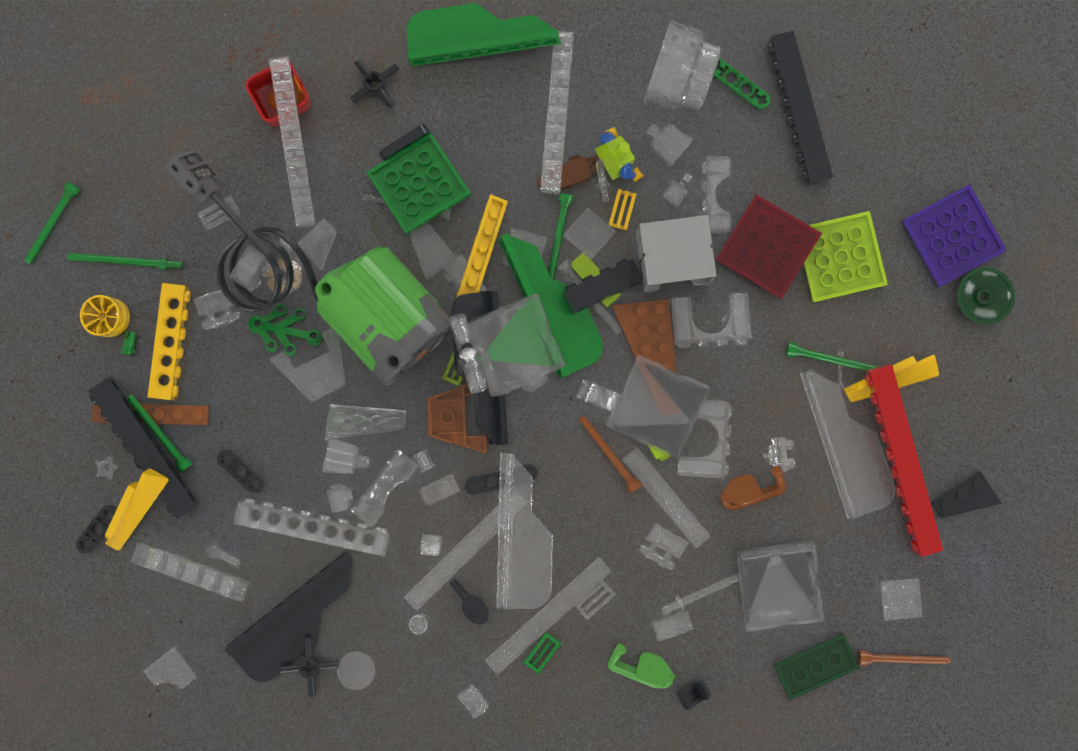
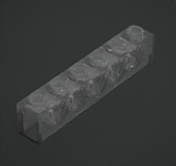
[131,543,251,602]

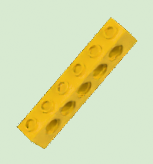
[147,283,191,401]

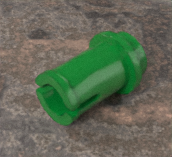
[120,331,137,356]

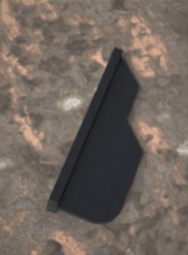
[451,291,508,445]
[225,550,352,682]

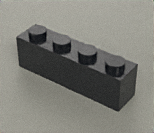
[562,259,643,315]

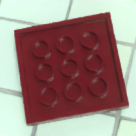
[716,194,822,300]

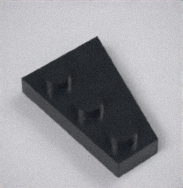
[931,471,1002,518]

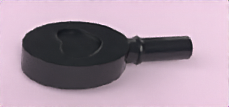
[450,579,489,625]

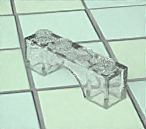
[702,156,731,235]
[351,449,420,528]

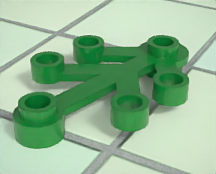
[248,304,322,357]

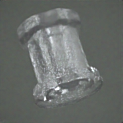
[413,448,436,473]

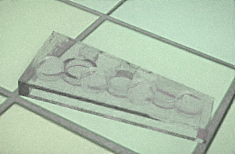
[325,404,407,440]

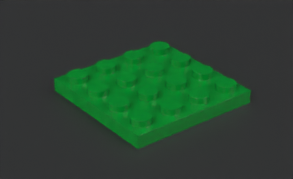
[366,132,471,235]

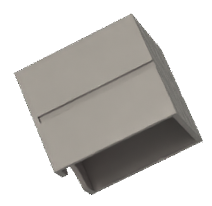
[635,215,716,293]

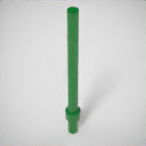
[68,253,183,270]

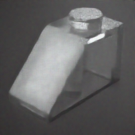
[651,610,694,642]

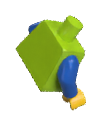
[594,127,644,182]

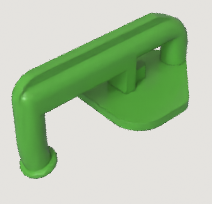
[607,644,675,689]

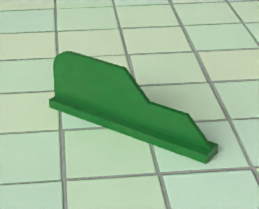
[407,3,561,67]
[498,233,603,378]

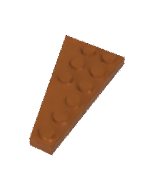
[612,299,681,415]

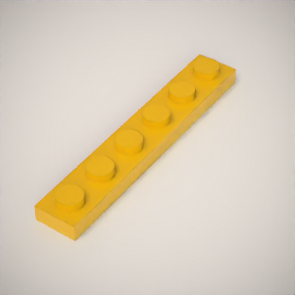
[455,194,508,299]

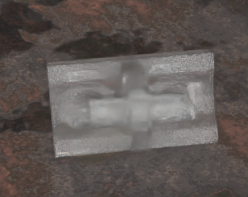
[763,437,795,472]

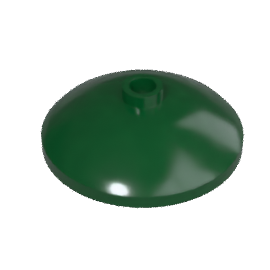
[957,267,1015,325]

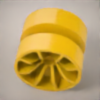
[80,295,130,338]

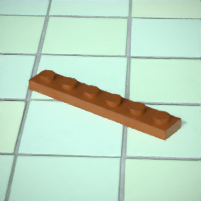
[92,403,209,425]

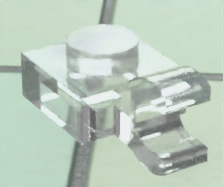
[662,173,693,207]

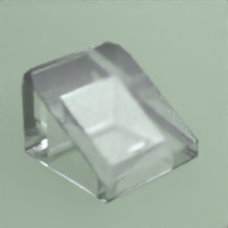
[420,535,442,556]

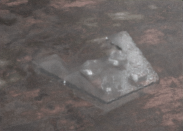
[270,328,346,402]

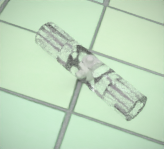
[449,314,487,393]

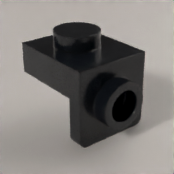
[677,680,711,710]

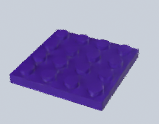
[902,184,1007,288]

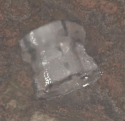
[408,614,429,634]

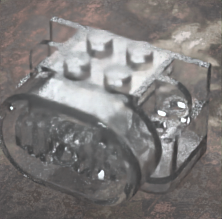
[643,20,721,112]

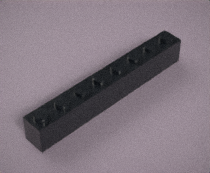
[767,30,833,186]
[88,377,199,519]

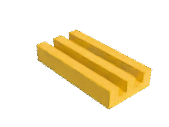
[608,189,636,231]

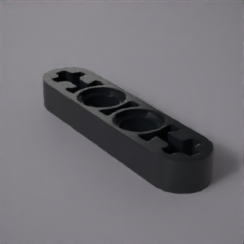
[465,464,538,495]

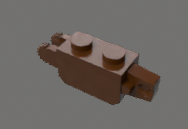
[537,155,603,191]

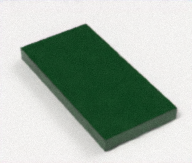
[773,633,860,700]

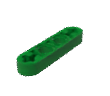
[707,57,771,110]

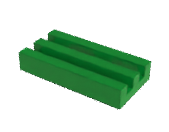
[523,631,561,674]

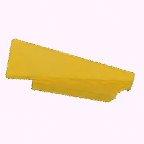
[844,354,939,402]
[105,468,169,550]

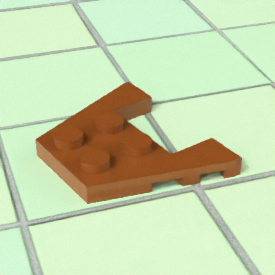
[427,384,487,453]

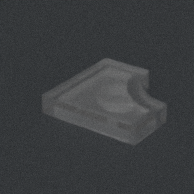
[143,646,198,689]

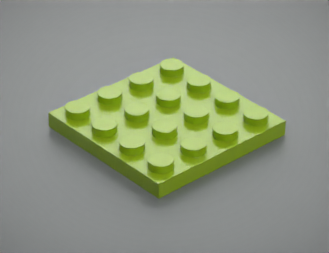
[803,211,888,303]

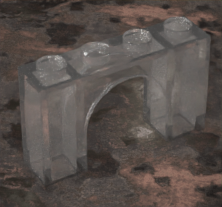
[670,293,752,348]
[677,400,732,479]

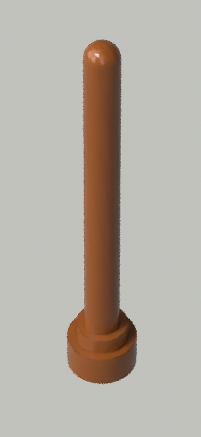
[579,416,643,494]
[858,650,951,666]

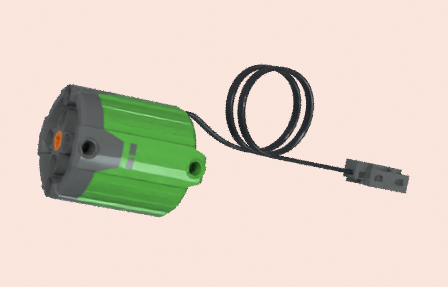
[165,149,452,385]

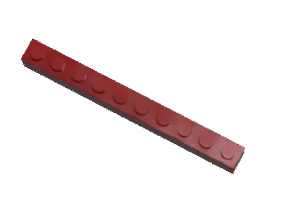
[865,364,944,557]

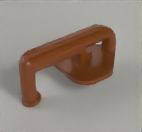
[721,466,786,510]

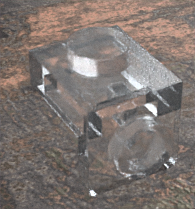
[456,683,489,718]

